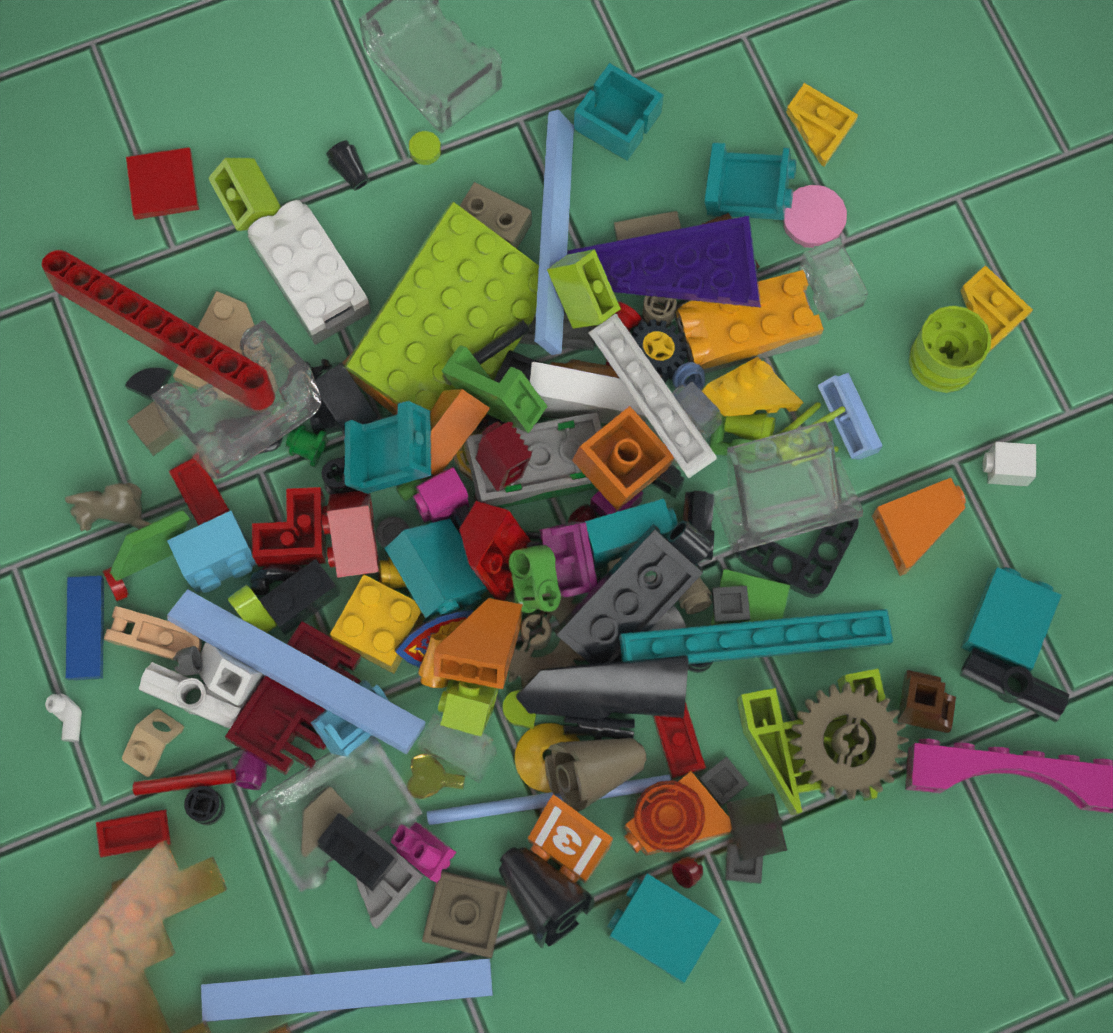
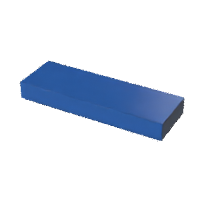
[66,576,104,680]

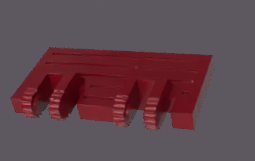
[225,621,361,775]

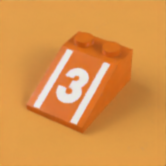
[528,794,613,883]

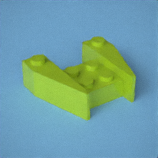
[736,668,886,816]

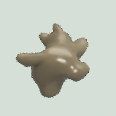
[65,483,151,531]

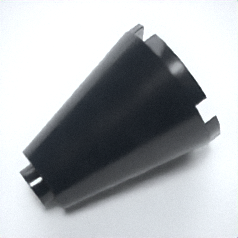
[499,847,595,948]

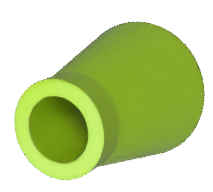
[724,413,776,444]

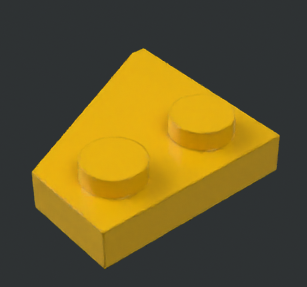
[786,83,858,167]
[960,265,1033,352]

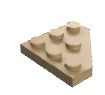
[173,291,279,415]

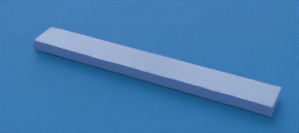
[534,110,574,355]
[167,589,425,754]
[201,959,493,1022]

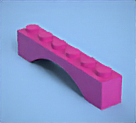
[905,739,1113,813]

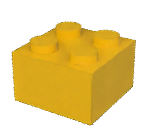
[330,575,425,674]

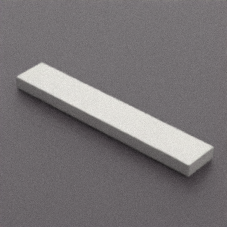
[588,314,718,478]

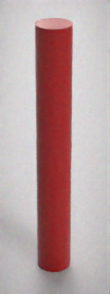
[132,769,236,796]

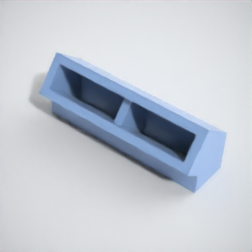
[818,373,882,460]

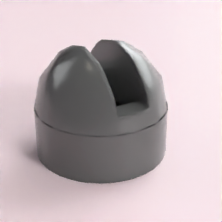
[173,646,202,676]

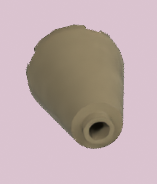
[545,738,646,812]

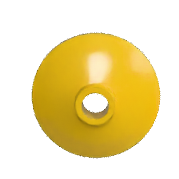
[515,723,580,793]

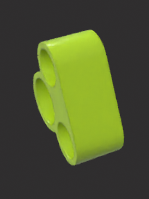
[227,584,277,633]

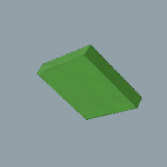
[110,510,190,581]
[710,569,790,625]

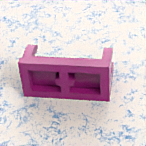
[539,521,597,597]

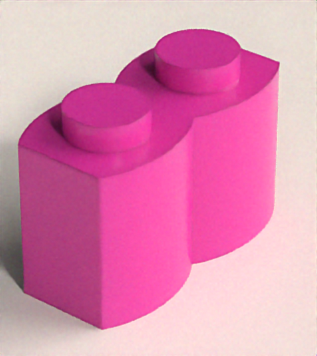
[413,467,470,523]

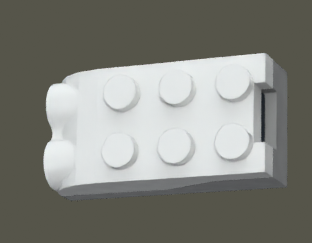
[248,200,371,345]

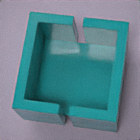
[574,63,664,161]

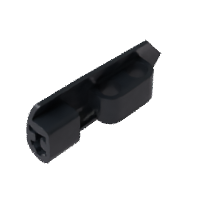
[516,655,689,719]

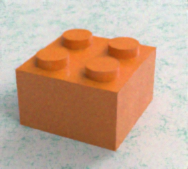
[572,406,675,511]

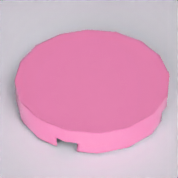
[783,185,847,248]

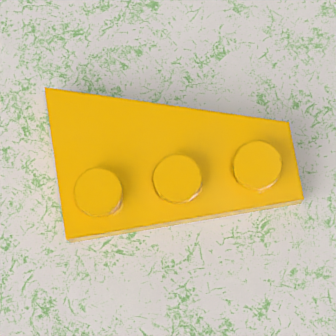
[701,357,804,417]

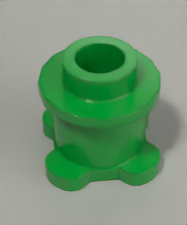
[286,424,328,467]

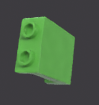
[442,345,548,433]

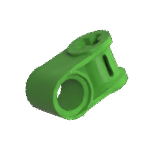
[509,545,561,613]

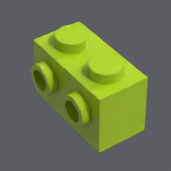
[208,158,281,231]
[547,249,620,329]
[438,679,499,737]

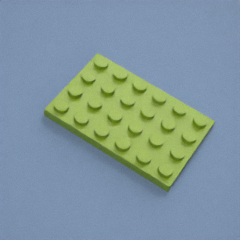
[344,202,539,411]

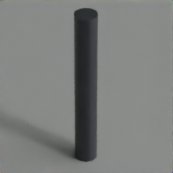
[442,320,529,386]

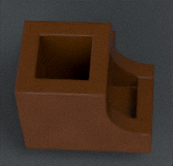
[897,670,956,734]

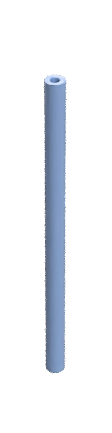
[427,774,672,825]

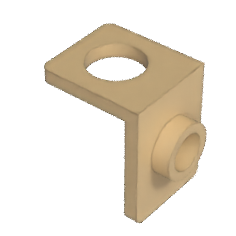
[122,709,184,777]

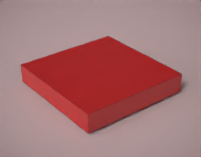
[126,147,199,220]

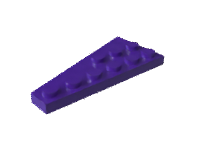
[567,216,761,308]

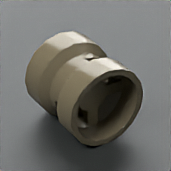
[642,296,677,328]

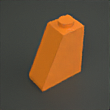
[421,389,490,479]
[872,477,966,576]
[434,598,523,689]
[624,771,737,856]

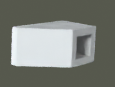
[199,642,266,706]

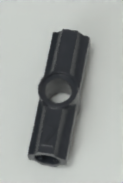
[960,648,1070,722]

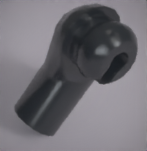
[250,564,299,595]

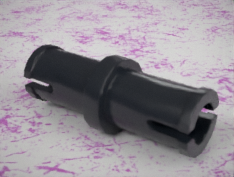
[563,716,635,740]

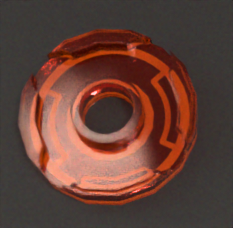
[633,780,705,853]

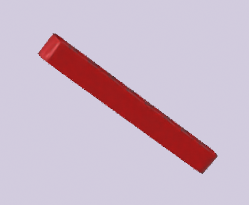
[41,250,276,410]

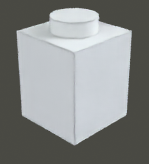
[983,442,1036,486]

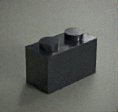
[259,559,340,635]

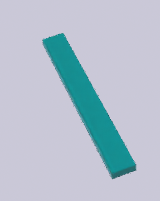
[619,609,893,664]

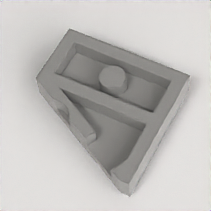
[355,828,424,929]

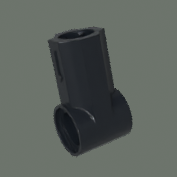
[683,490,714,560]

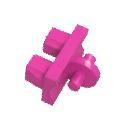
[391,821,456,883]

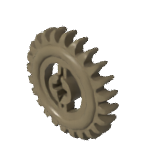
[494,589,585,688]
[790,682,909,801]

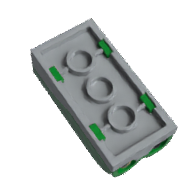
[462,412,602,508]

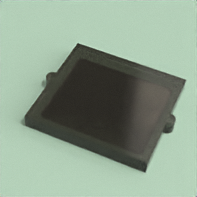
[726,793,787,861]

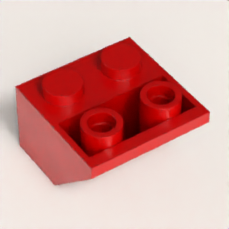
[459,501,531,601]

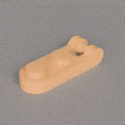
[103,606,202,662]

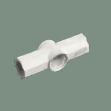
[139,662,247,729]

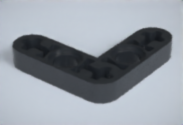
[736,507,859,598]

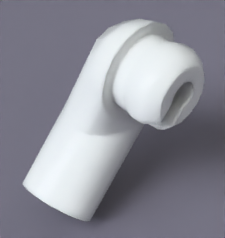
[45,694,82,742]

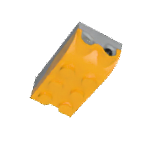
[674,270,824,373]

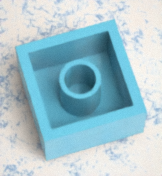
[167,511,257,593]

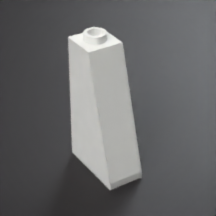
[530,362,649,425]

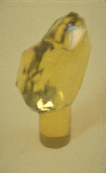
[406,754,465,800]

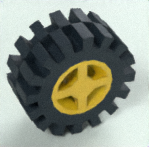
[631,319,688,383]

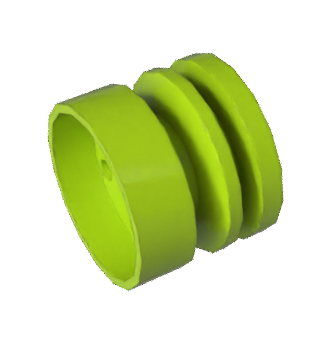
[909,306,991,393]

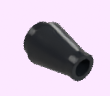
[326,140,370,191]

